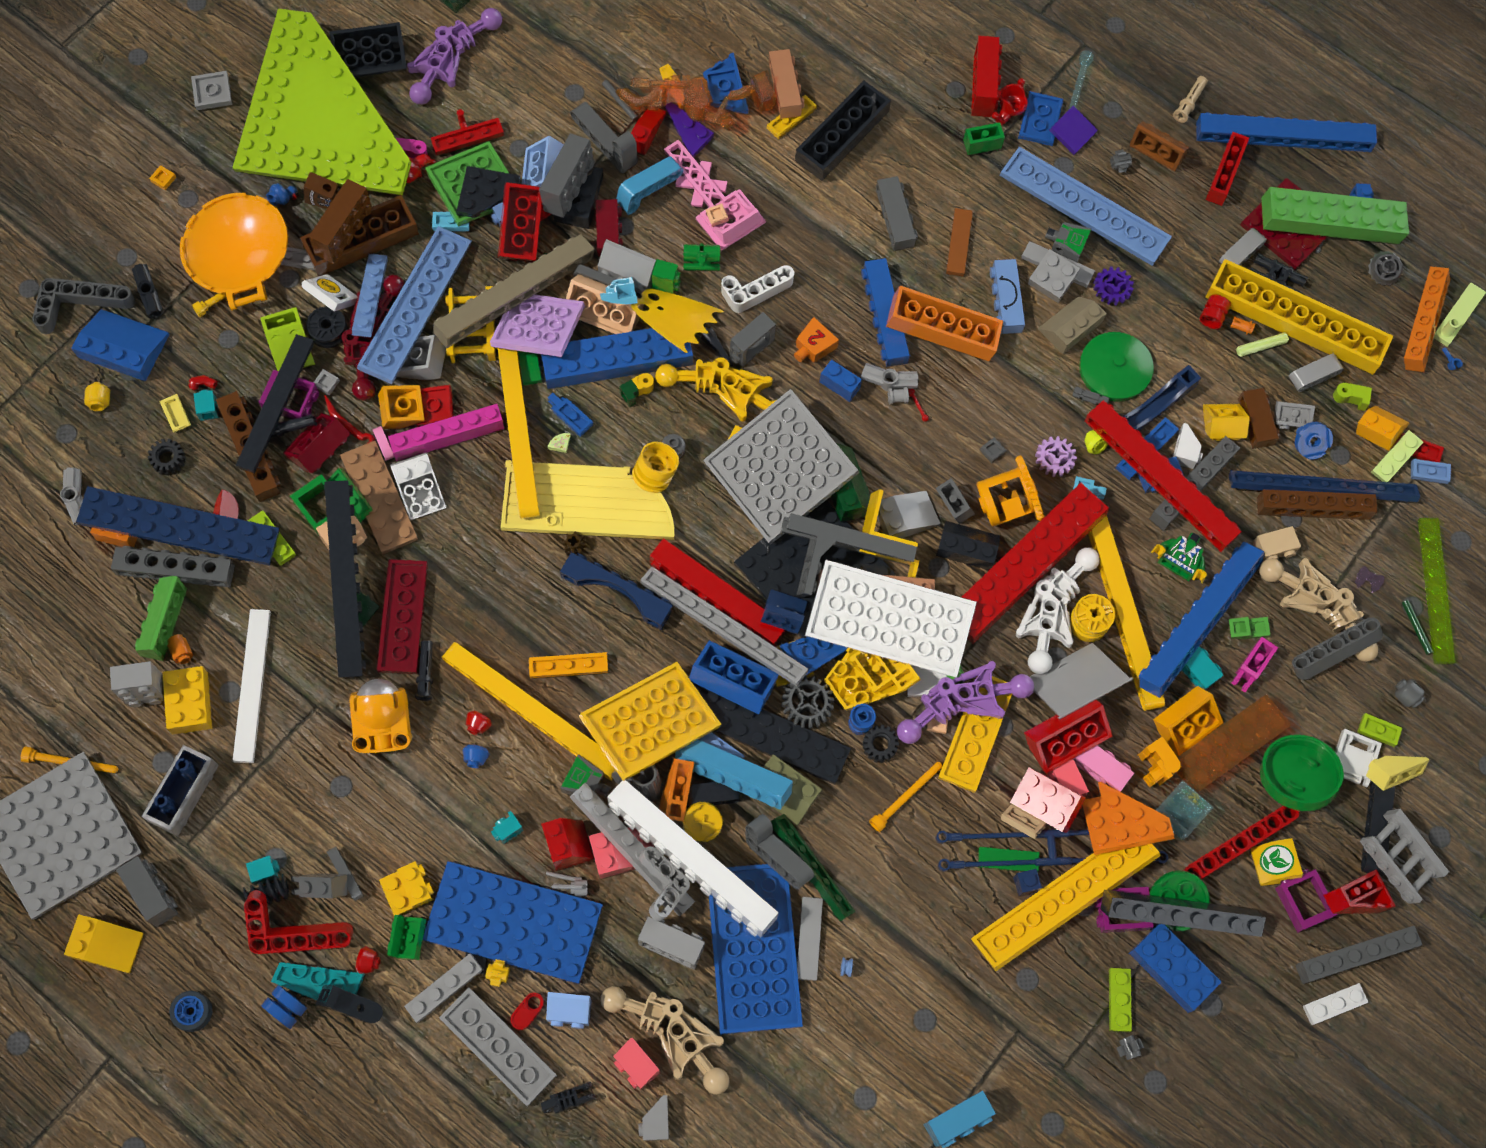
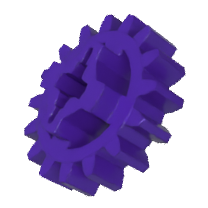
[1093,267,1134,306]

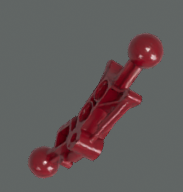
[342,275,405,401]

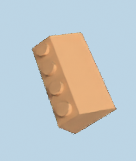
[566,274,644,334]

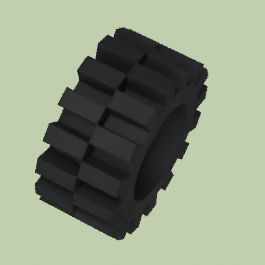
[148,439,186,476]
[862,725,899,763]

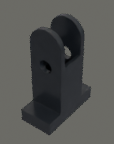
[316,984,383,1023]

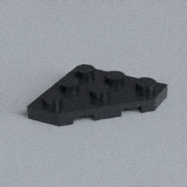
[456,166,520,218]

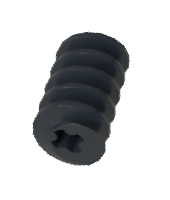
[243,873,289,905]

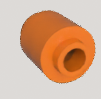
[167,634,193,664]

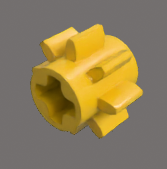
[486,959,510,987]

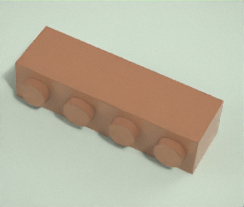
[769,49,804,119]

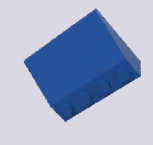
[71,309,169,381]

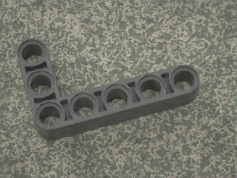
[570,102,637,174]
[32,278,135,334]

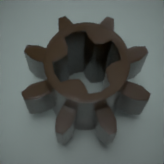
[562,531,586,554]

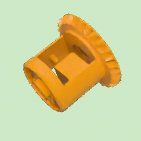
[976,455,1044,527]

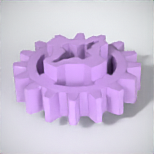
[1035,436,1077,477]

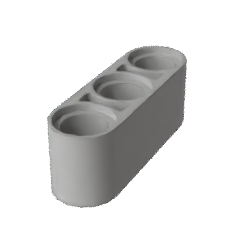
[1219,228,1267,266]
[1289,353,1344,392]

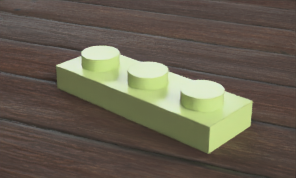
[1371,430,1423,482]

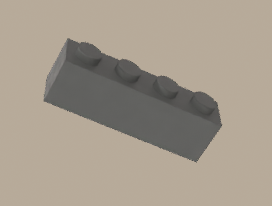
[876,176,918,251]

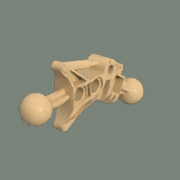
[1259,558,1379,662]
[600,986,730,1095]

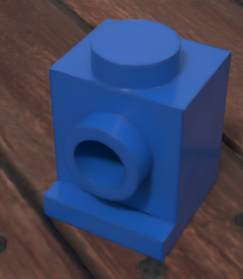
[1349,183,1374,198]

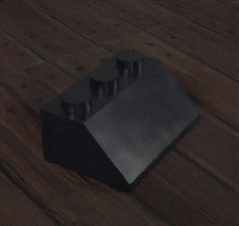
[936,520,1000,570]

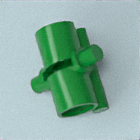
[683,243,720,271]

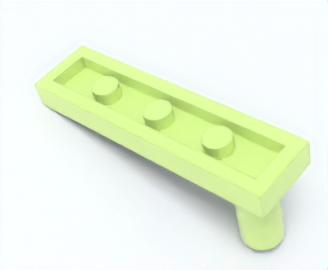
[1434,283,1486,347]

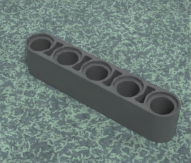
[1292,618,1383,680]

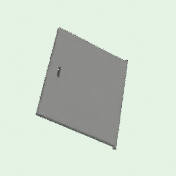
[1030,643,1133,720]

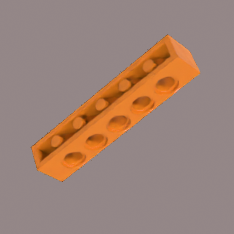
[1404,266,1450,372]

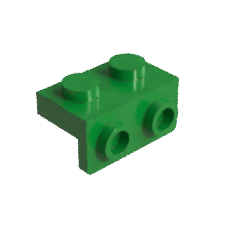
[387,915,426,960]

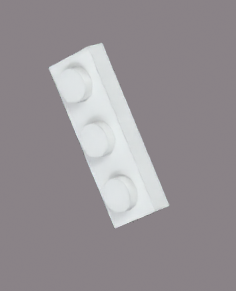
[1303,983,1368,1025]

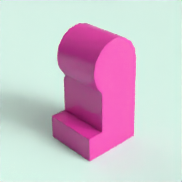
[396,138,428,158]

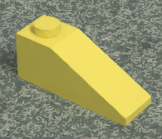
[1366,756,1429,791]

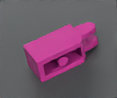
[1231,637,1278,692]

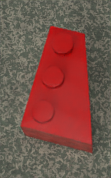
[1323,870,1396,914]

